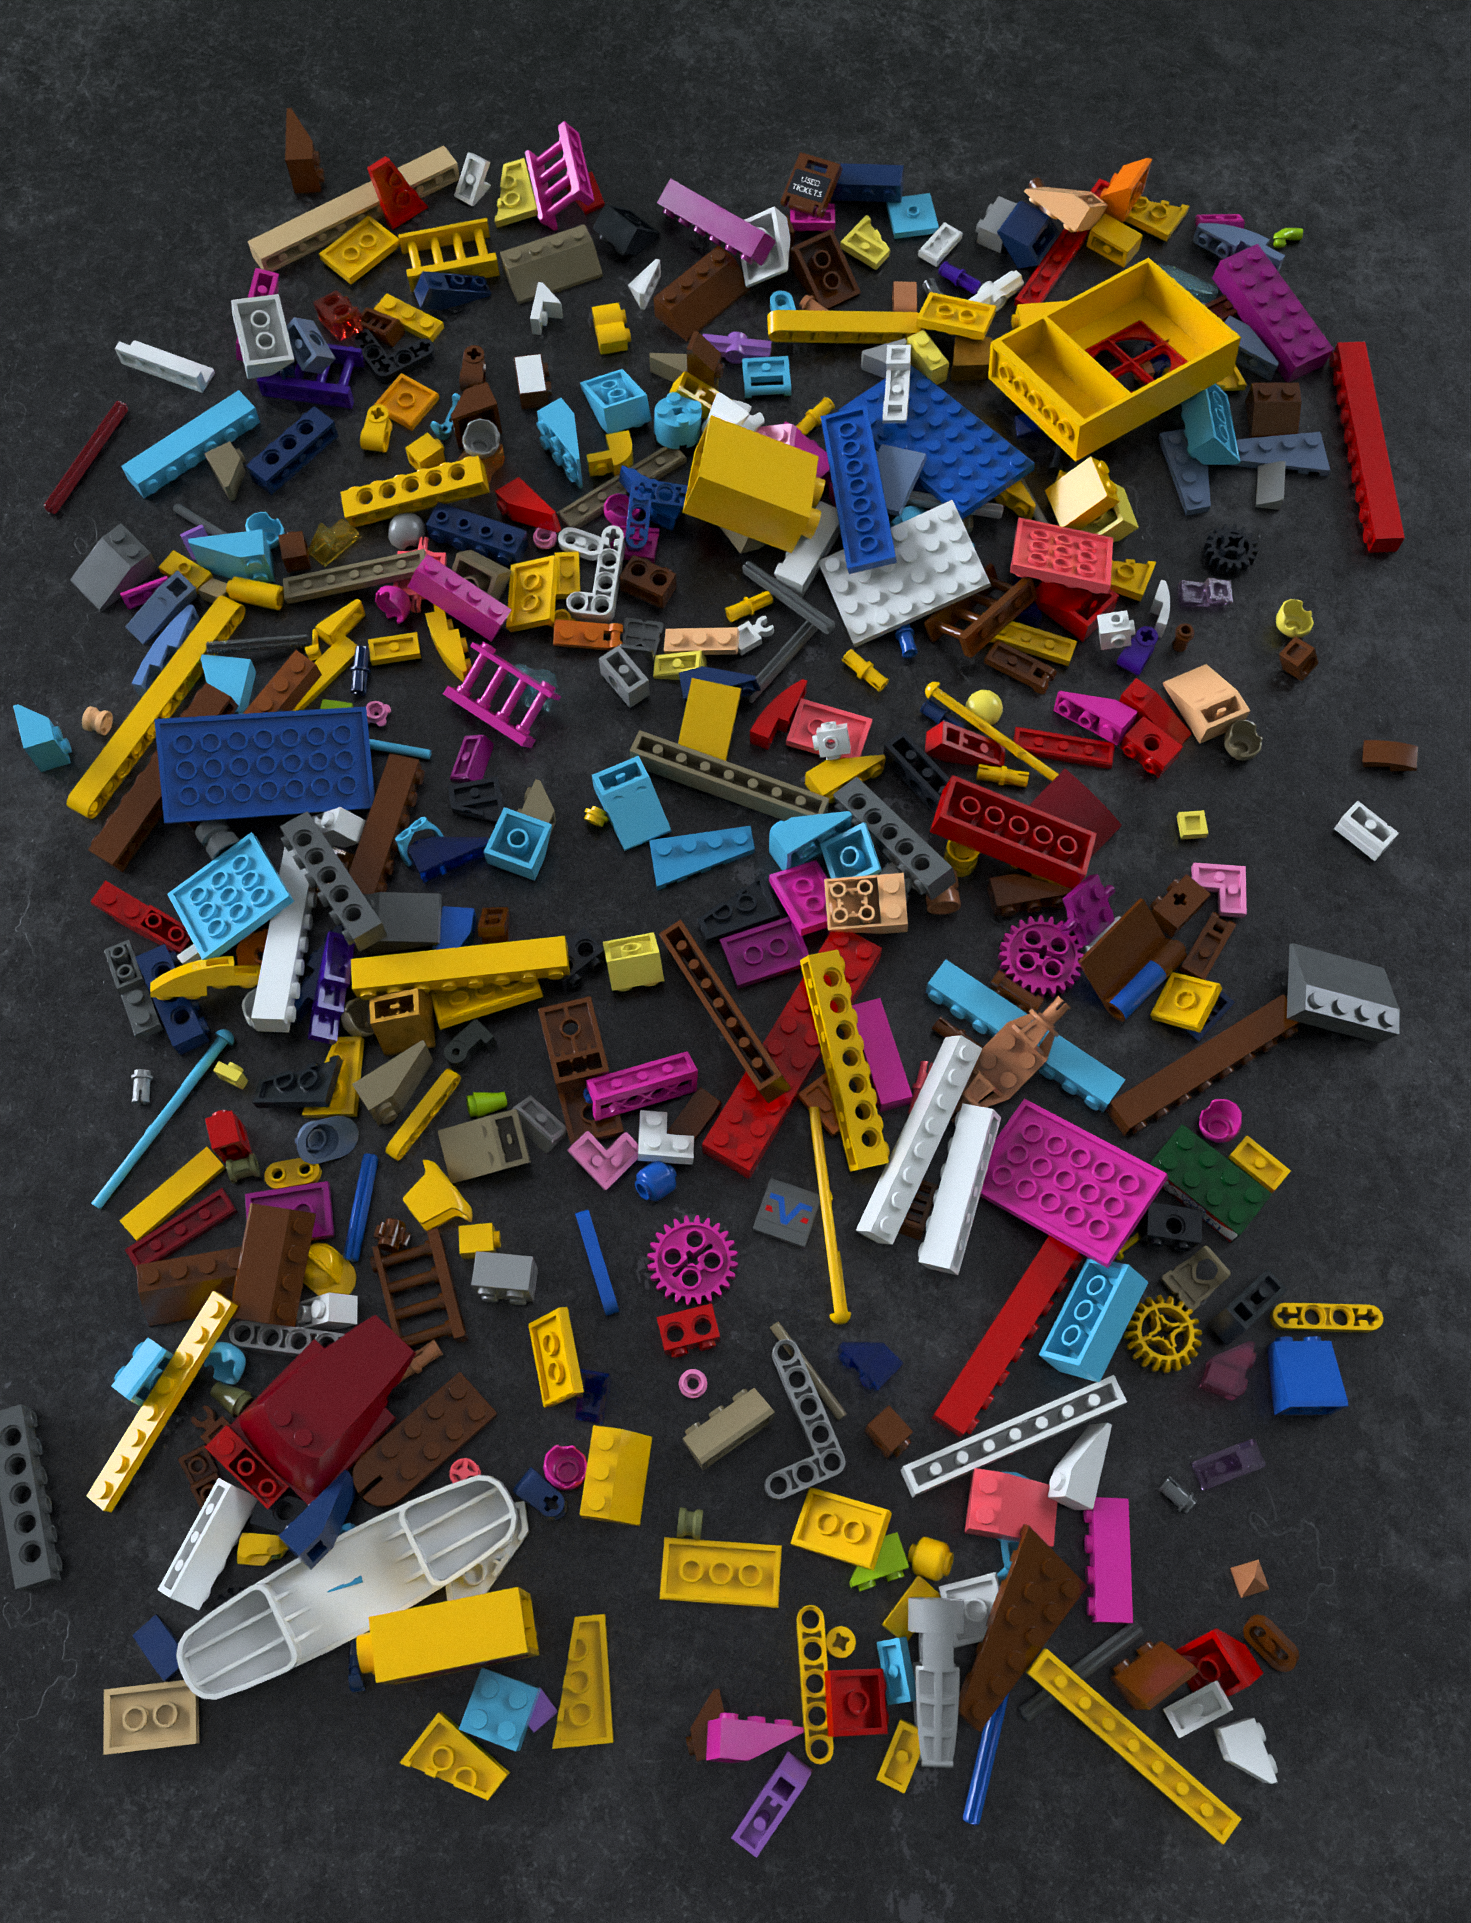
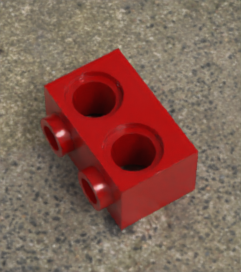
[657,1303,720,1358]

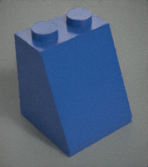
[1267,1336,1348,1415]

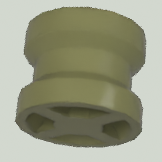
[677,1507,703,1540]

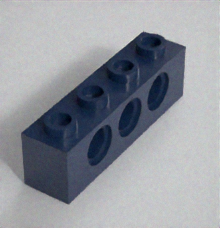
[246,406,339,495]
[135,944,210,1055]

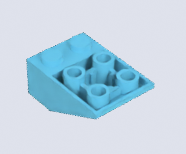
[537,398,583,489]
[592,756,671,851]

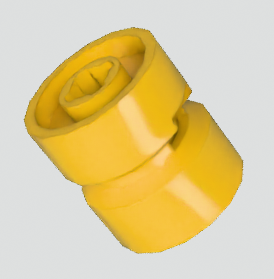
[944,840,980,877]

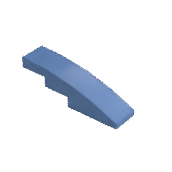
[132,605,200,697]

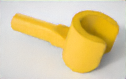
[305,629,322,661]

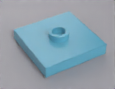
[886,193,939,239]

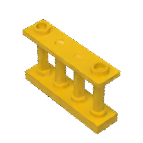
[398,218,500,292]

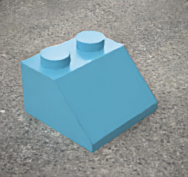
[13,704,72,772]
[484,807,552,881]
[820,822,882,878]
[112,1338,173,1407]

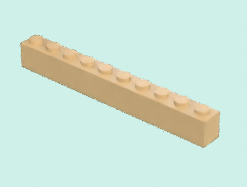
[248,146,460,272]

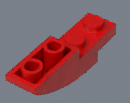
[90,880,191,954]

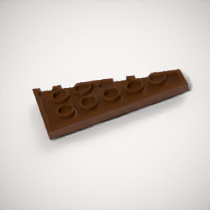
[958,1524,1087,1732]

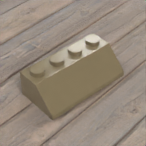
[500,224,603,304]

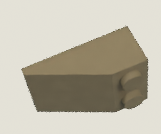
[352,1040,434,1126]

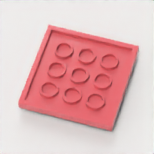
[1010,517,1113,594]

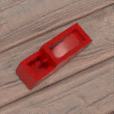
[750,679,807,750]

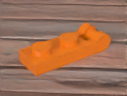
[553,619,623,651]

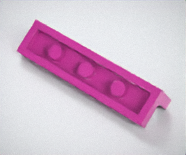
[586,1051,698,1121]

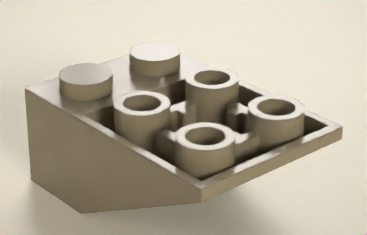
[438,1109,531,1184]

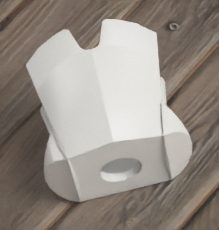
[701,393,765,432]

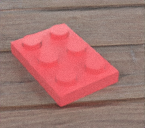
[786,698,873,759]

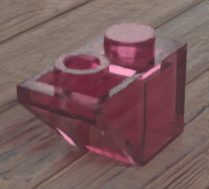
[1199,1341,1256,1401]

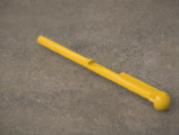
[925,682,1059,781]
[809,1107,851,1325]

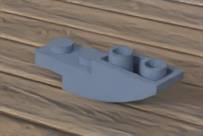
[1192,223,1285,272]

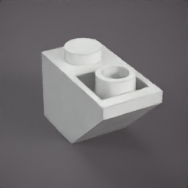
[312,807,366,848]
[296,1293,358,1330]
[1213,1718,1278,1784]

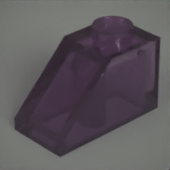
[1191,1438,1267,1491]

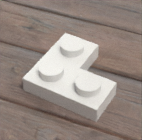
[638,1110,694,1165]

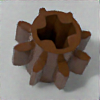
[373,1218,411,1253]

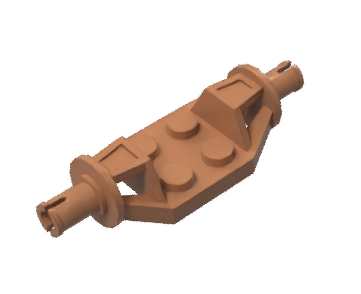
[951,996,1071,1123]

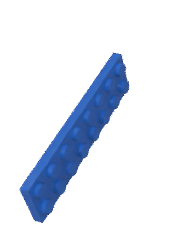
[820,405,897,574]

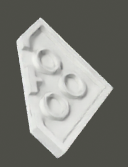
[445,1501,530,1601]

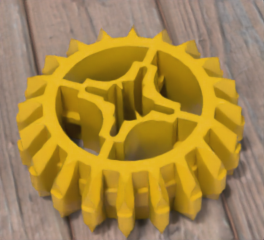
[1124,1295,1202,1373]

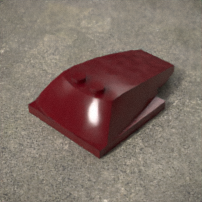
[230,1315,416,1505]

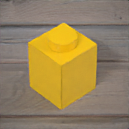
[405,432,446,471]
[458,1223,501,1260]

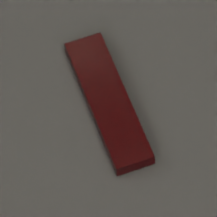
[125,1188,238,1270]

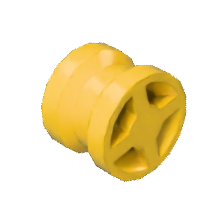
[826,1626,856,1659]

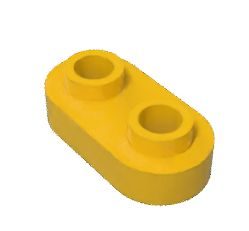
[264,1158,322,1190]

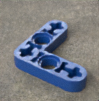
[625,479,688,551]

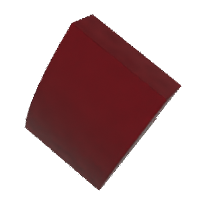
[1030,768,1122,859]

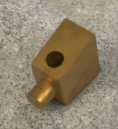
[951,335,993,381]

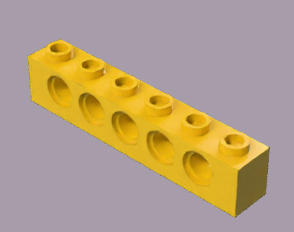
[340,456,490,528]

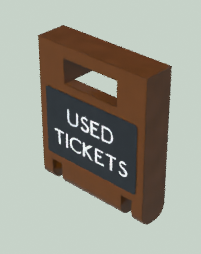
[780,152,843,218]

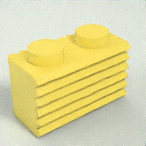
[906,330,950,385]

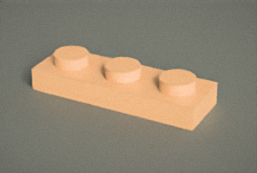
[664,627,740,655]

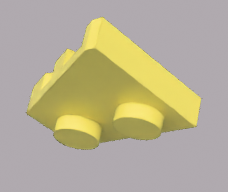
[840,215,890,270]

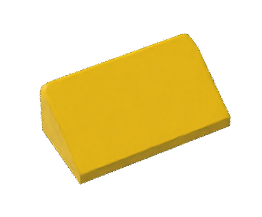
[882,1575,941,1642]

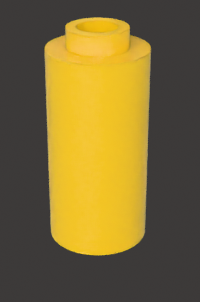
[226,576,284,610]

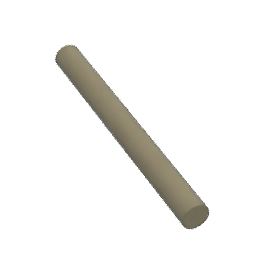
[770,1321,847,1421]

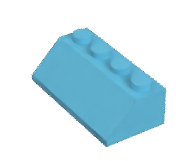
[1180,383,1240,465]

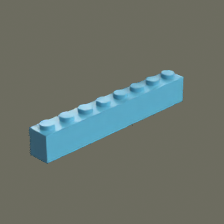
[925,960,1126,1112]

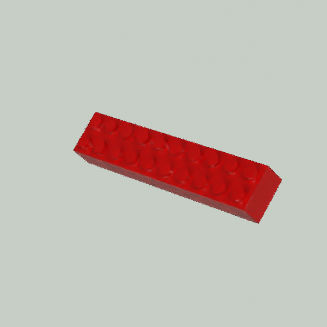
[702,931,882,1179]

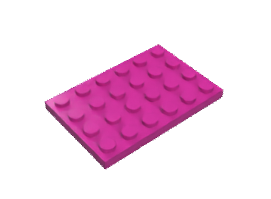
[980,1099,1168,1268]

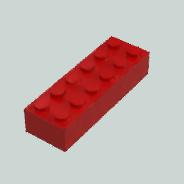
[930,775,1097,889]

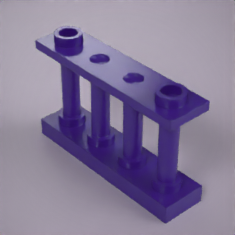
[257,344,365,409]

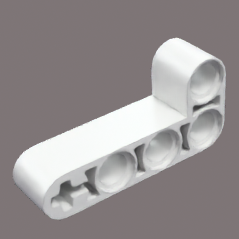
[566,526,625,624]

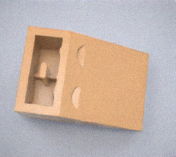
[1024,187,1108,233]
[1163,664,1250,744]
[824,873,908,934]

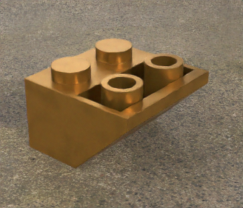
[369,988,435,1056]

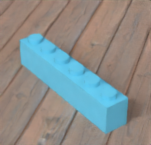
[121,390,260,498]

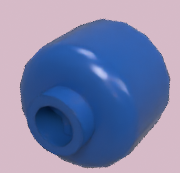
[635,1161,677,1202]

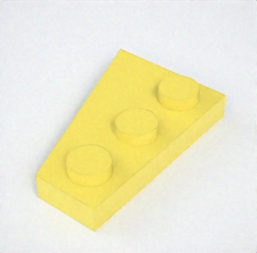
[494,158,538,228]

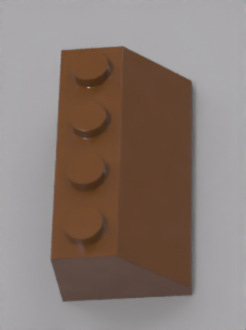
[654,245,751,342]
[231,1203,316,1327]
[136,1246,242,1327]

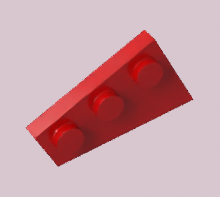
[367,156,429,230]

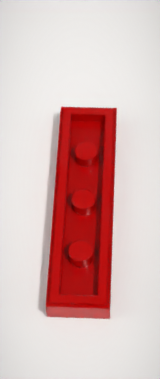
[1013,727,1115,769]

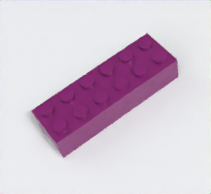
[1212,244,1334,383]

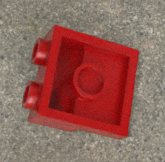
[824,1668,889,1737]

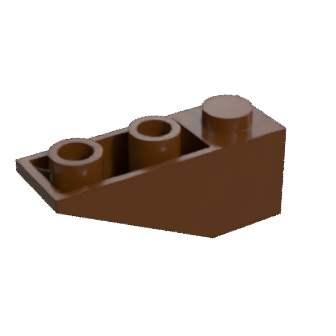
[987,874,1073,917]

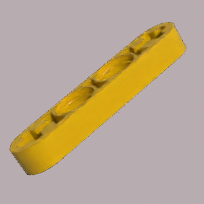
[385,1068,461,1161]
[1269,1303,1383,1333]

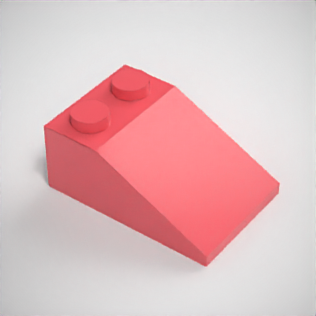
[965,1468,1057,1548]

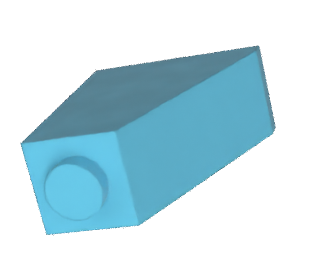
[201,654,256,714]

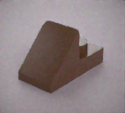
[478,907,509,945]

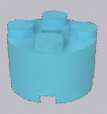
[654,392,702,449]

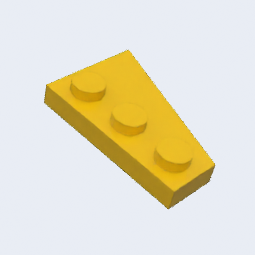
[1125,196,1189,242]
[1110,559,1156,602]
[400,1711,510,1800]

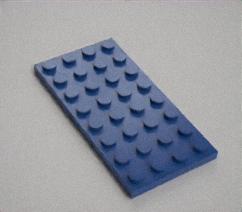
[838,364,1035,520]
[154,707,375,824]

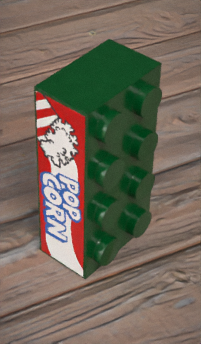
[1150,1124,1272,1243]

